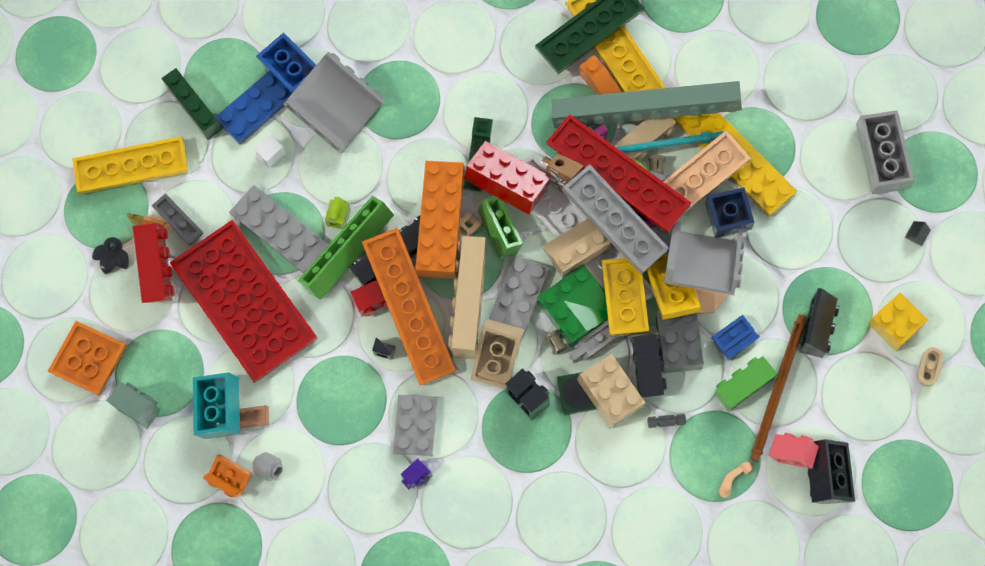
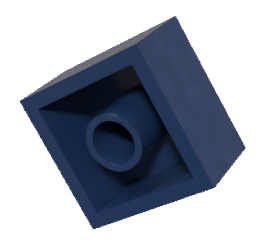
[705,187,755,238]

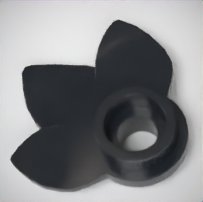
[92,237,129,274]

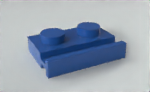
[711,314,760,361]

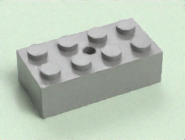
[856,110,914,194]

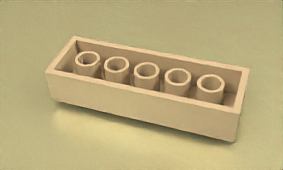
[448,236,487,359]

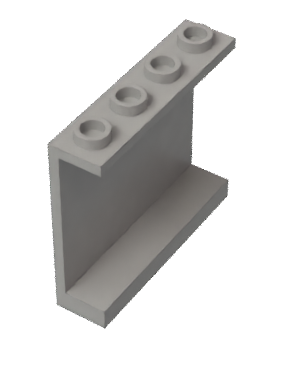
[283,52,385,153]
[664,219,745,295]

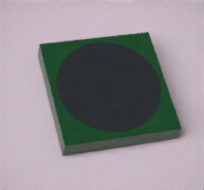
[557,372,597,416]

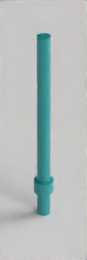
[616,131,724,153]

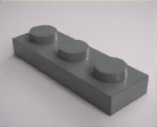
[151,193,204,246]

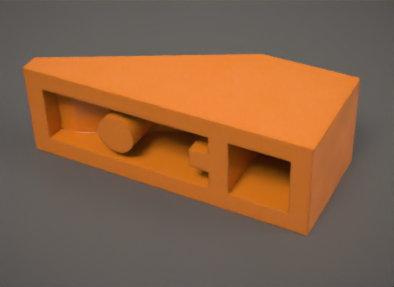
[579,55,622,95]

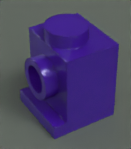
[400,458,433,490]

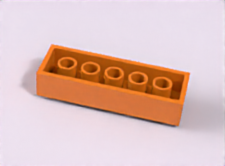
[416,160,465,279]

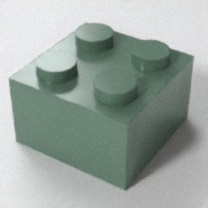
[106,382,160,429]

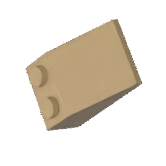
[471,319,524,389]

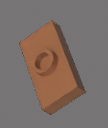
[240,405,269,429]

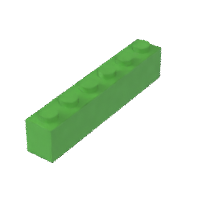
[298,196,394,300]

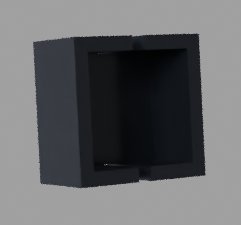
[505,368,550,420]

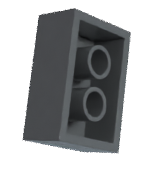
[655,311,704,373]

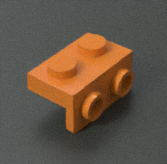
[203,454,253,498]

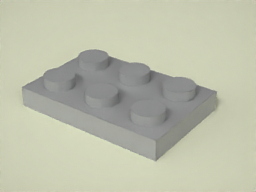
[393,395,437,457]

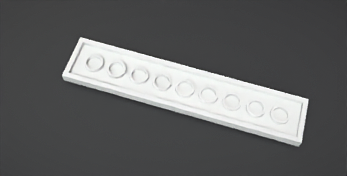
[524,154,654,302]

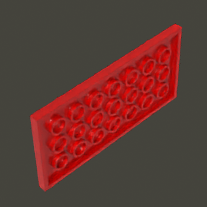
[169,220,318,383]

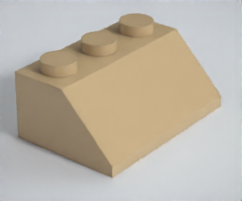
[542,219,611,279]

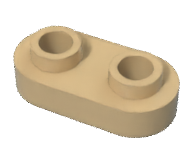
[917,347,943,386]

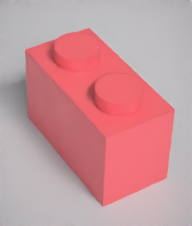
[769,433,819,469]

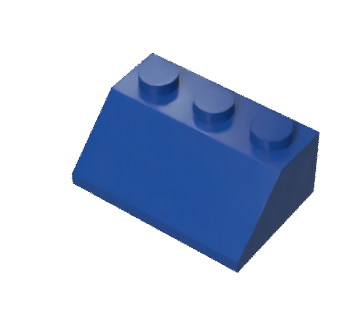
[256,32,316,93]

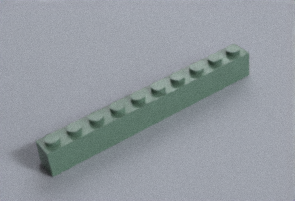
[551,81,742,128]

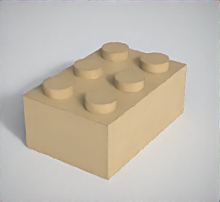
[577,354,645,428]

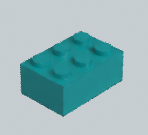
[193,372,240,439]

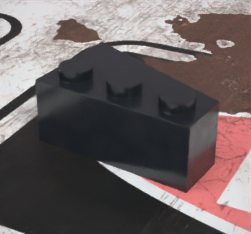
[630,334,667,398]

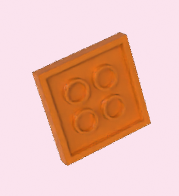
[48,321,127,397]

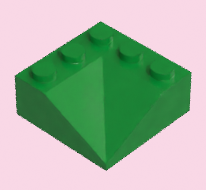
[537,264,608,348]

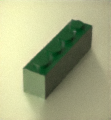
[161,68,223,140]

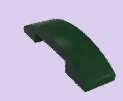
[463,117,493,192]

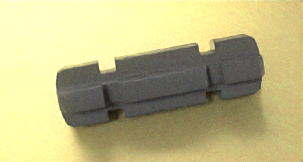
[647,414,686,428]

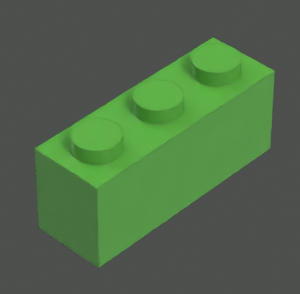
[477,197,523,259]
[714,356,777,412]

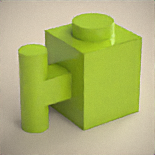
[325,197,351,229]

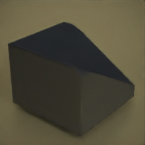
[372,337,396,360]

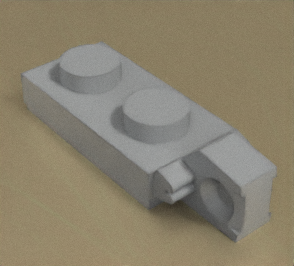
[569,320,620,363]

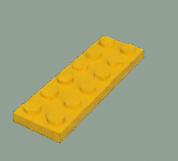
[72,136,189,195]

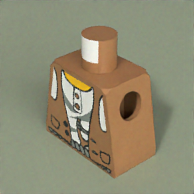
[540,154,583,193]

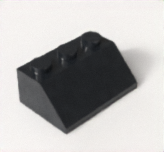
[800,288,840,358]
[808,439,855,504]

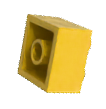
[868,292,928,351]

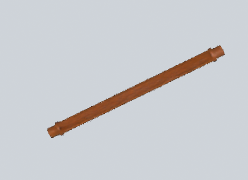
[750,314,807,462]

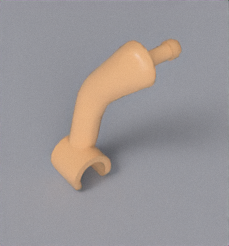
[719,461,753,498]

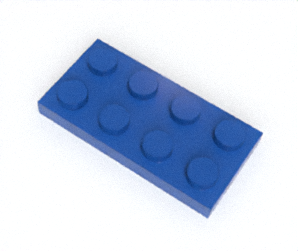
[215,71,292,145]

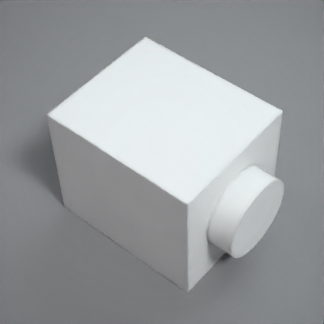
[254,135,286,168]

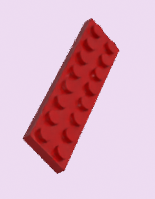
[546,114,692,234]

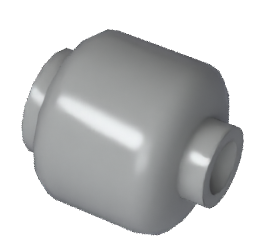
[253,452,283,481]

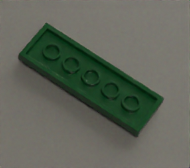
[535,0,644,75]

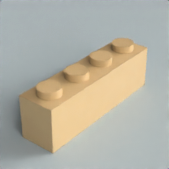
[614,117,676,161]

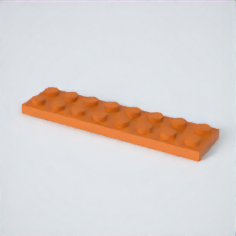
[362,228,456,386]

